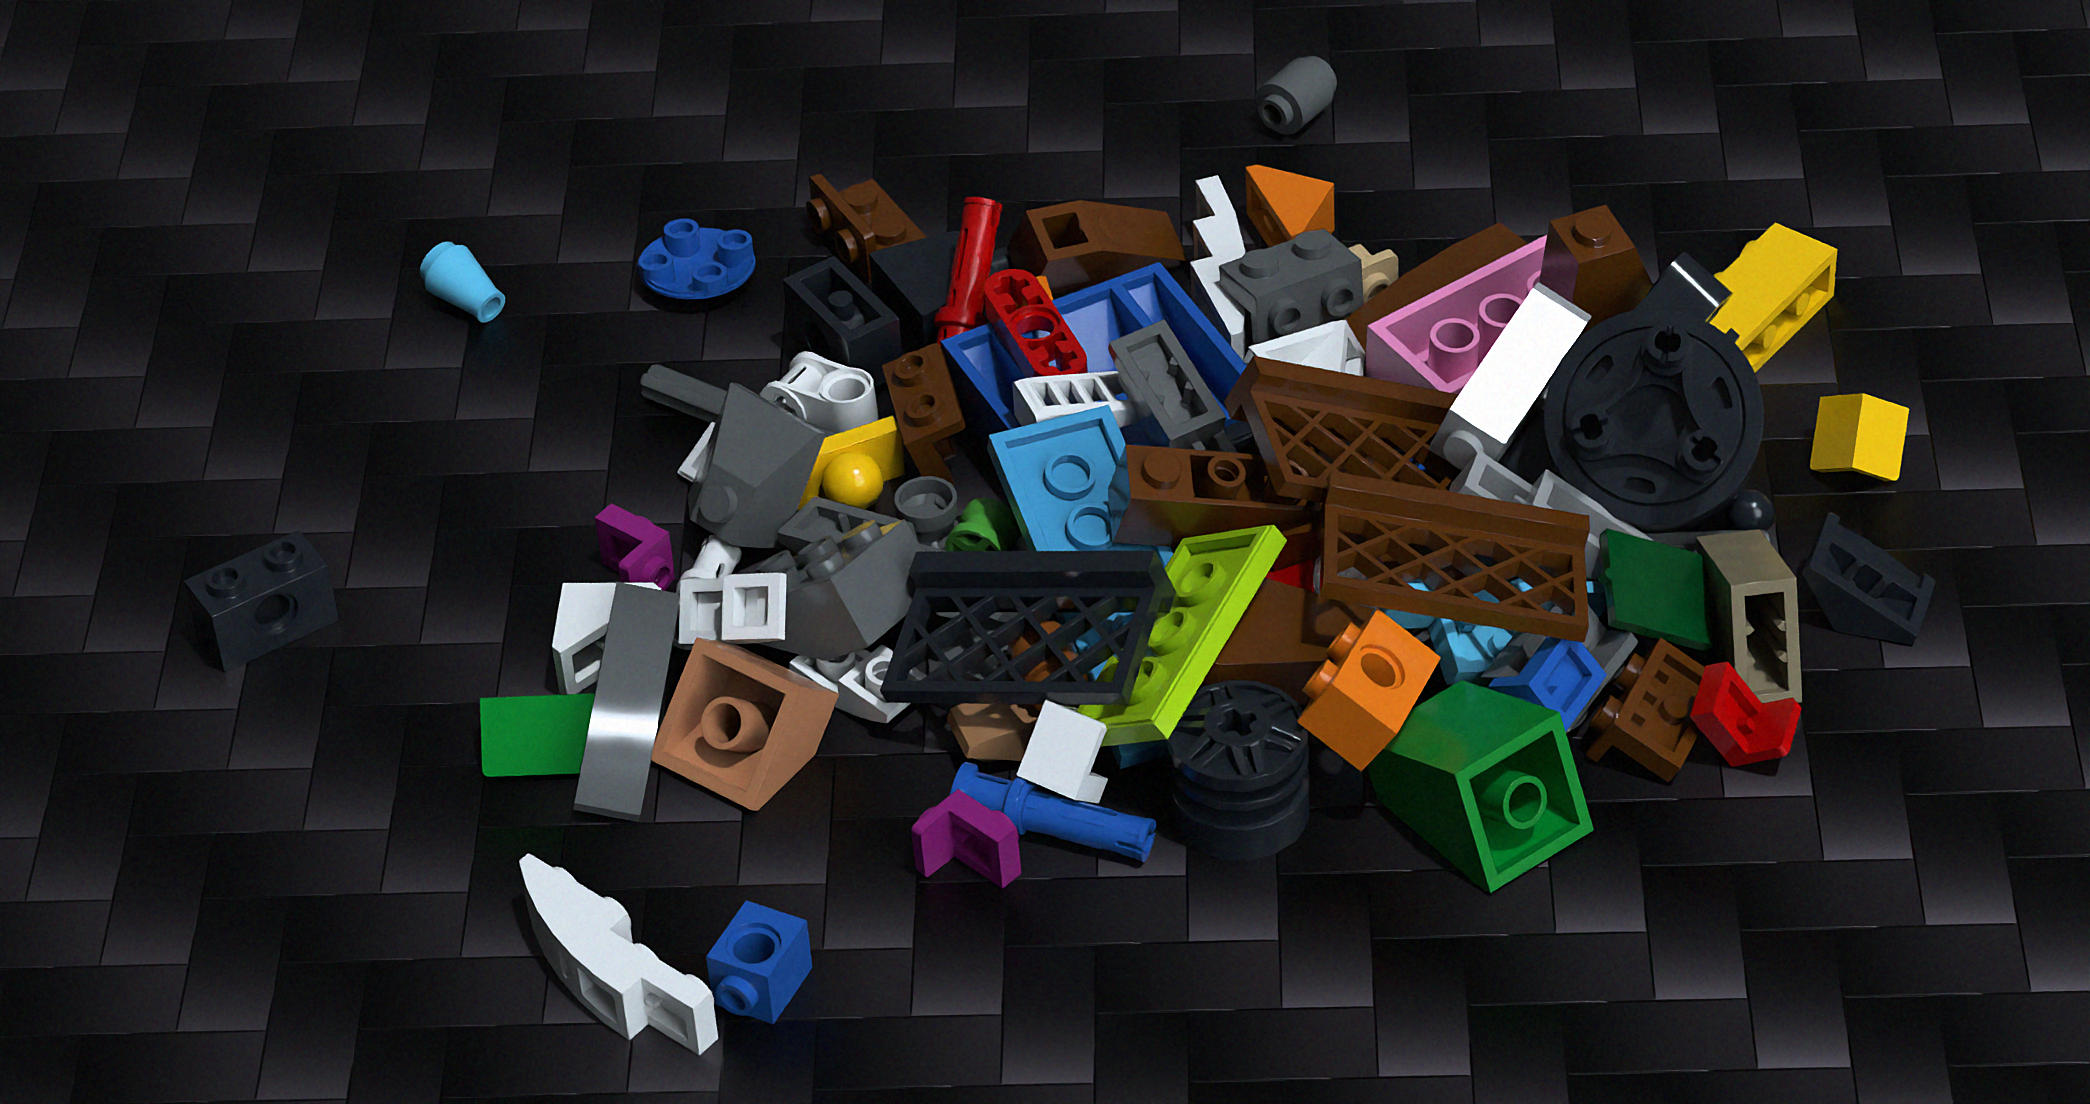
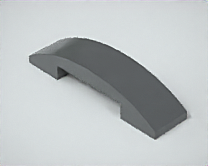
[573,582,680,822]

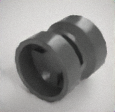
[894,476,959,551]

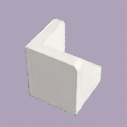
[1017,700,1108,804]

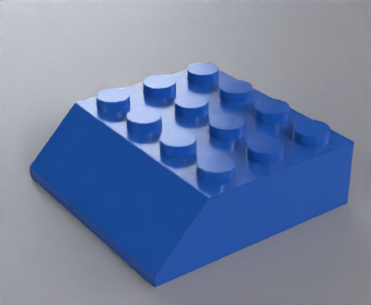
[940,262,1247,454]

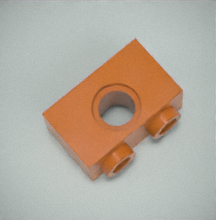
[1297,608,1441,771]

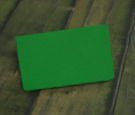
[480,693,595,777]

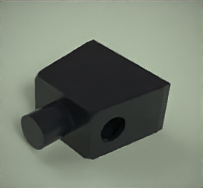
[869,231,1015,351]

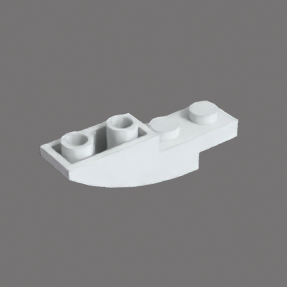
[519,853,718,1055]

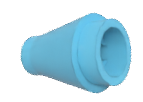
[420,242,505,322]

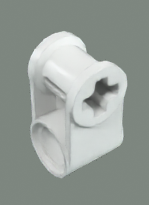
[760,351,879,434]

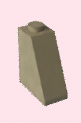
[1696,529,1802,703]

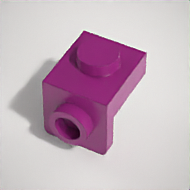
[595,503,675,591]
[911,789,1021,889]

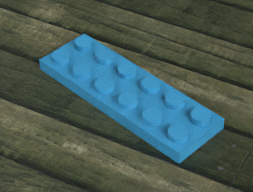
[987,404,1201,769]

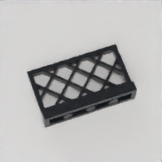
[880,550,1176,705]

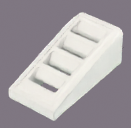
[1012,371,1140,428]

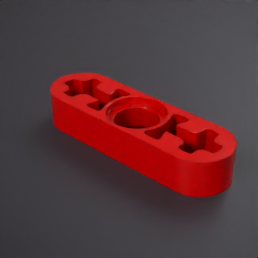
[984,269,1088,378]

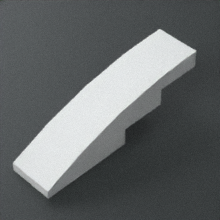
[1190,175,1249,360]

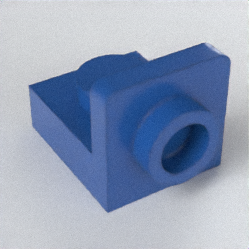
[1487,636,1607,732]

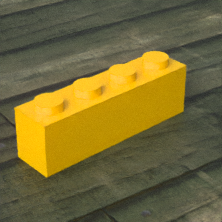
[1710,223,1837,373]

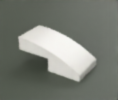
[679,573,787,646]

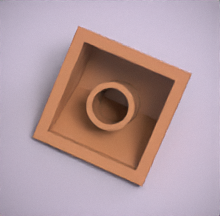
[651,637,840,811]

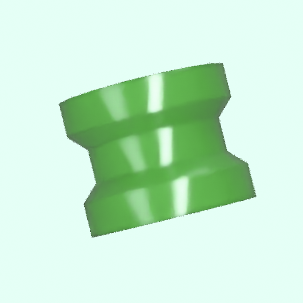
[945,497,1022,551]

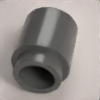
[1255,56,1337,135]

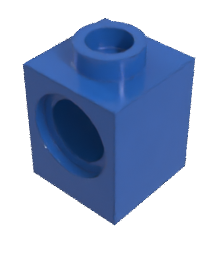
[706,901,813,1024]

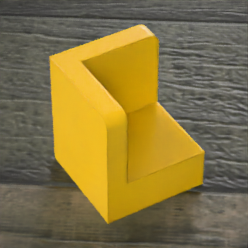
[1810,393,1909,481]

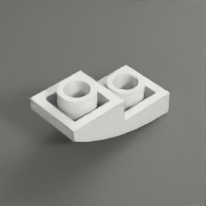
[789,644,927,723]

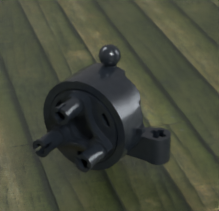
[1498,252,1775,532]

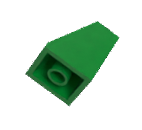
[1367,680,1594,893]

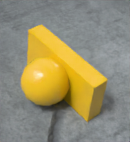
[797,415,905,511]

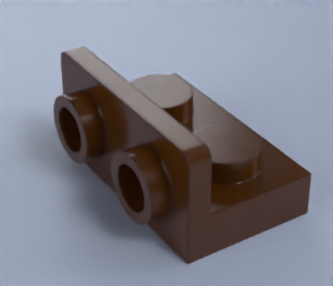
[806,173,927,283]
[882,343,966,485]
[1585,637,1705,782]

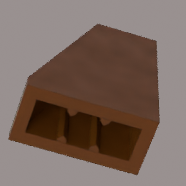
[1539,204,1653,336]
[1200,578,1375,705]

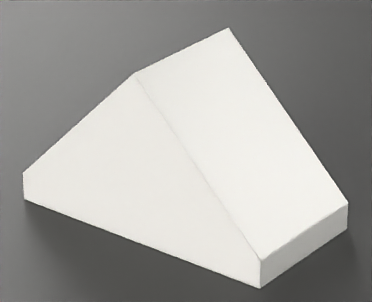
[552,583,661,695]

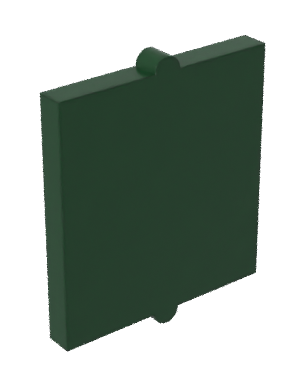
[1598,528,1714,652]

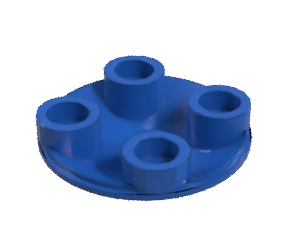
[637,218,756,300]

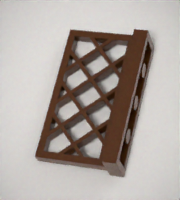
[1224,356,1461,503]
[1317,471,1590,643]

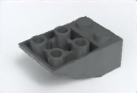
[755,519,923,661]

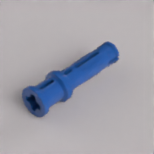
[950,762,1156,862]

